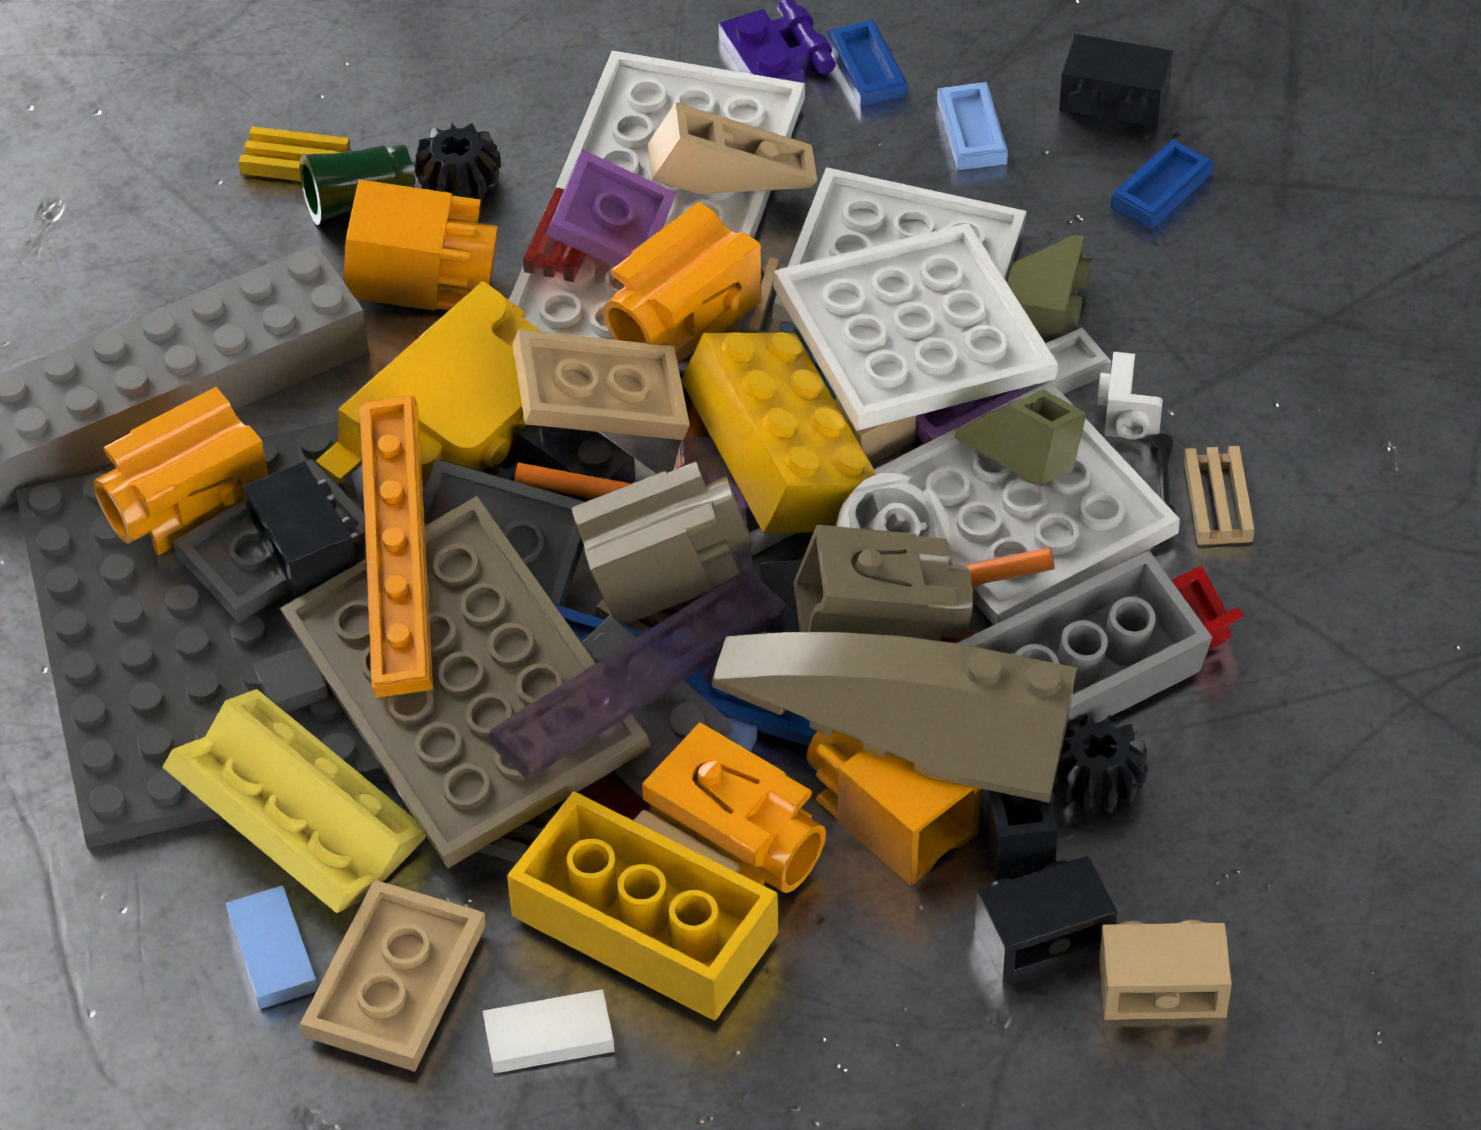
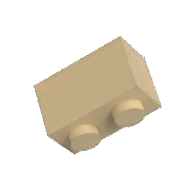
[1099,920,1232,1020]

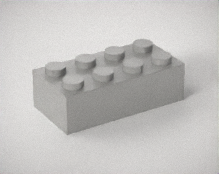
[957,550,1212,727]

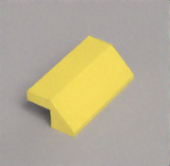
[162,689,426,913]

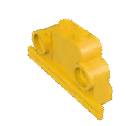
[316,281,542,494]

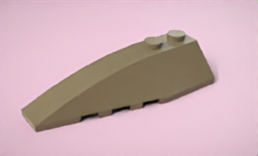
[712,632,1077,802]

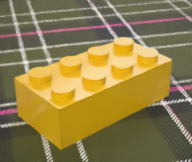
[681,332,877,534]
[507,791,778,1021]

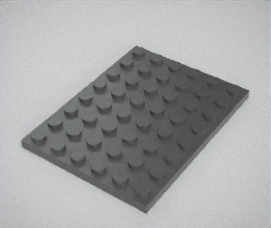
[15,421,389,849]

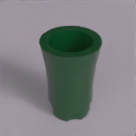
[299,145,416,225]

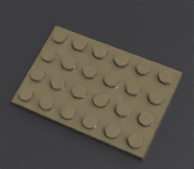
[280,496,651,869]

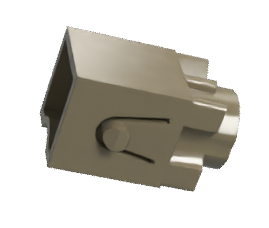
[571,462,753,625]
[793,525,973,641]

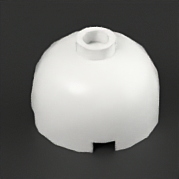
[835,473,951,545]

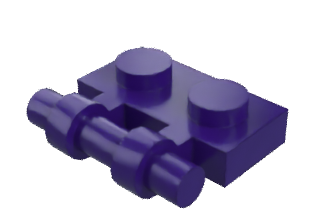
[719,0,836,83]

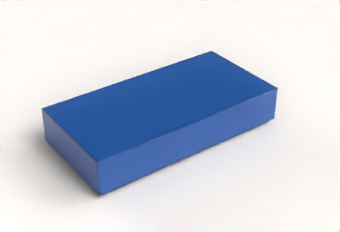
[827,19,908,108]
[1110,139,1214,230]

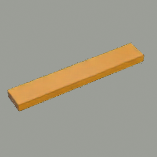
[360,395,433,698]

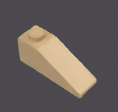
[648,102,817,194]

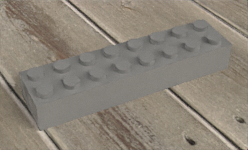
[0,243,369,509]

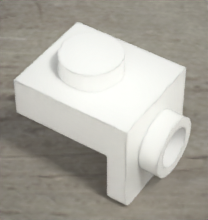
[1097,352,1163,440]

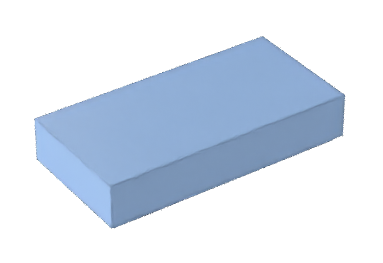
[937,82,1008,171]
[226,885,318,1009]

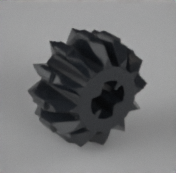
[414,122,501,201]
[1053,714,1148,814]

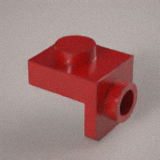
[1171,565,1244,651]

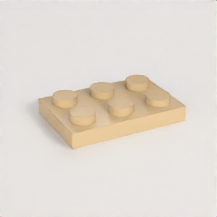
[512,329,690,440]
[300,879,486,1072]

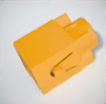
[343,179,498,311]
[603,202,762,364]
[93,387,268,556]
[642,722,826,893]
[806,730,981,886]

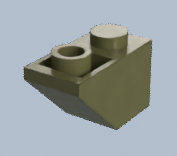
[1007,235,1092,343]
[954,389,1087,486]

